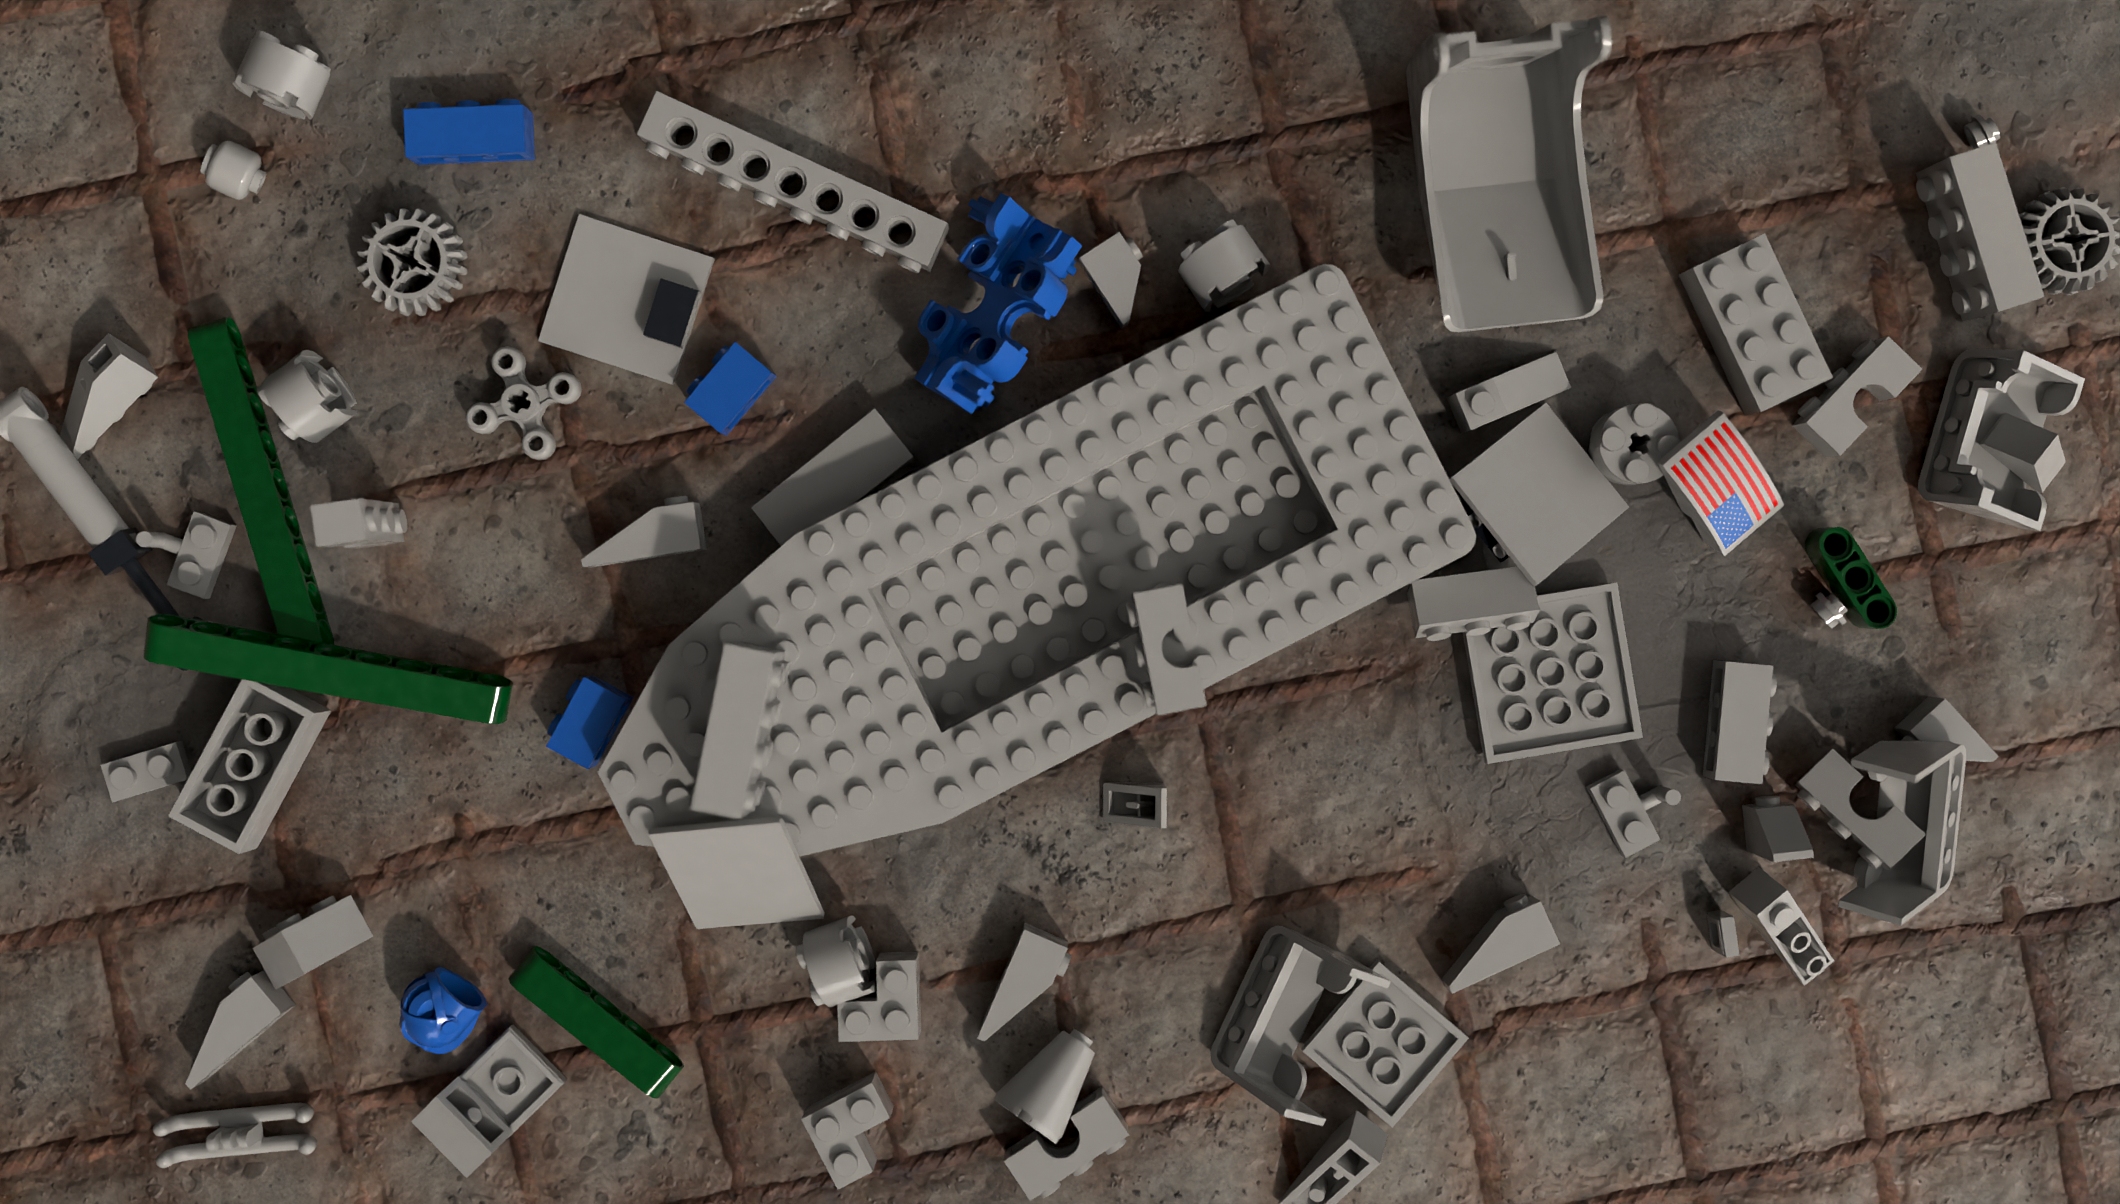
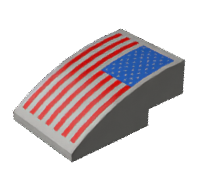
[1657,410,1784,556]

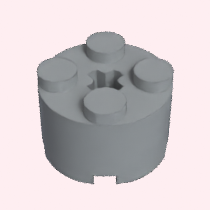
[233,30,331,120]
[1178,219,1271,312]
[257,350,357,443]
[1588,403,1680,485]
[796,915,877,1007]

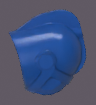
[399,967,487,1054]

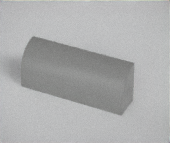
[751,409,920,546]

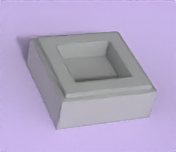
[1707,910,1739,957]

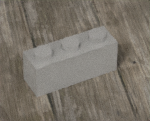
[1407,567,1540,641]
[1703,660,1777,784]

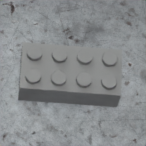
[1916,142,2045,322]
[1679,234,1833,416]
[691,641,789,820]
[168,679,331,854]

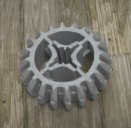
[2019,187,2120,295]
[357,208,468,316]

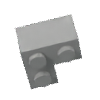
[253,895,373,990]
[837,951,921,1042]
[801,1072,894,1190]

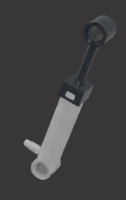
[0,387,204,671]

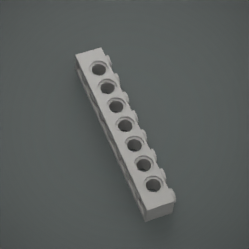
[637,91,949,273]

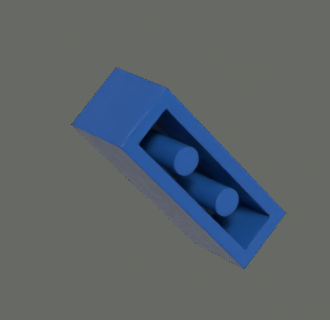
[403,99,535,165]

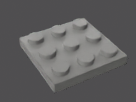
[1301,959,1469,1128]

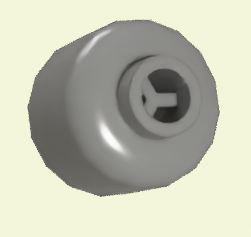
[200,140,267,200]

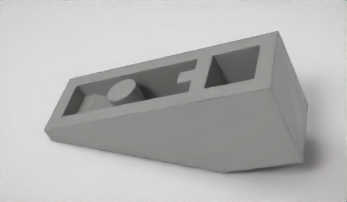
[1447,352,1571,434]
[581,496,707,568]
[1442,894,1560,994]
[977,923,1072,1041]
[185,970,296,1090]
[1278,1110,1388,1204]

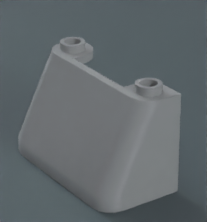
[1918,349,2085,531]

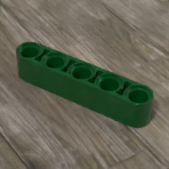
[508,946,684,1099]

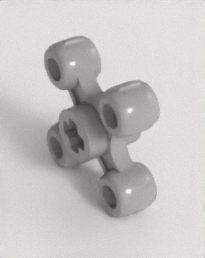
[465,346,582,460]

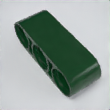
[1805,527,1897,629]

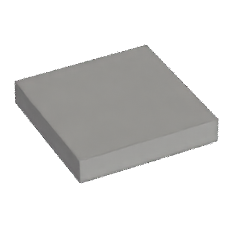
[459,1024,568,1138]

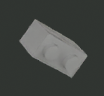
[411,1076,513,1178]

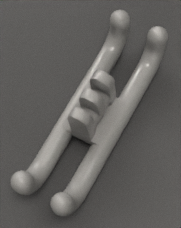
[153,1103,318,1168]

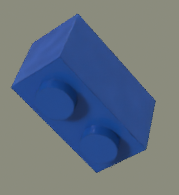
[684,342,777,436]
[546,675,634,769]

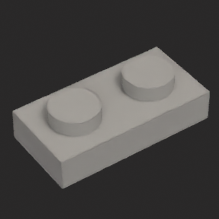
[101,741,192,803]

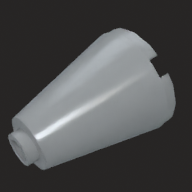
[993,1029,1095,1144]

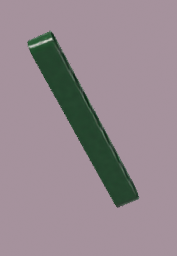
[188,316,335,645]
[143,614,513,724]

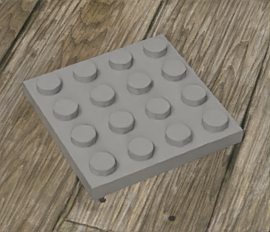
[1463,582,1643,764]

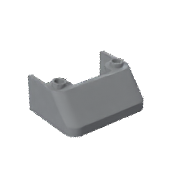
[1838,741,1966,926]
[1211,926,1391,1126]

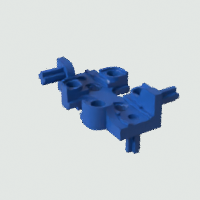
[914,193,1082,414]

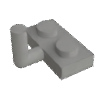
[136,511,237,599]
[1586,769,1681,858]

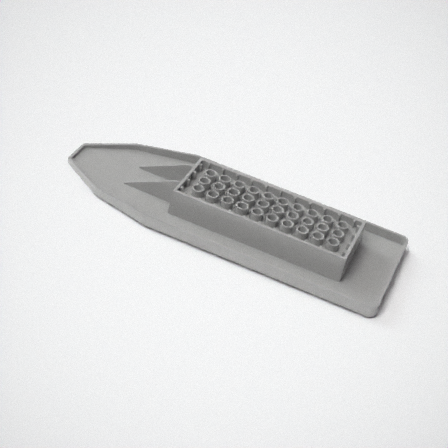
[598,264,1476,857]

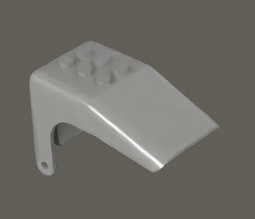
[1406,15,1611,332]

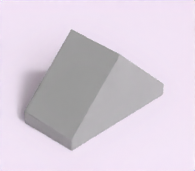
[1979,413,2066,493]
[1103,782,1167,829]

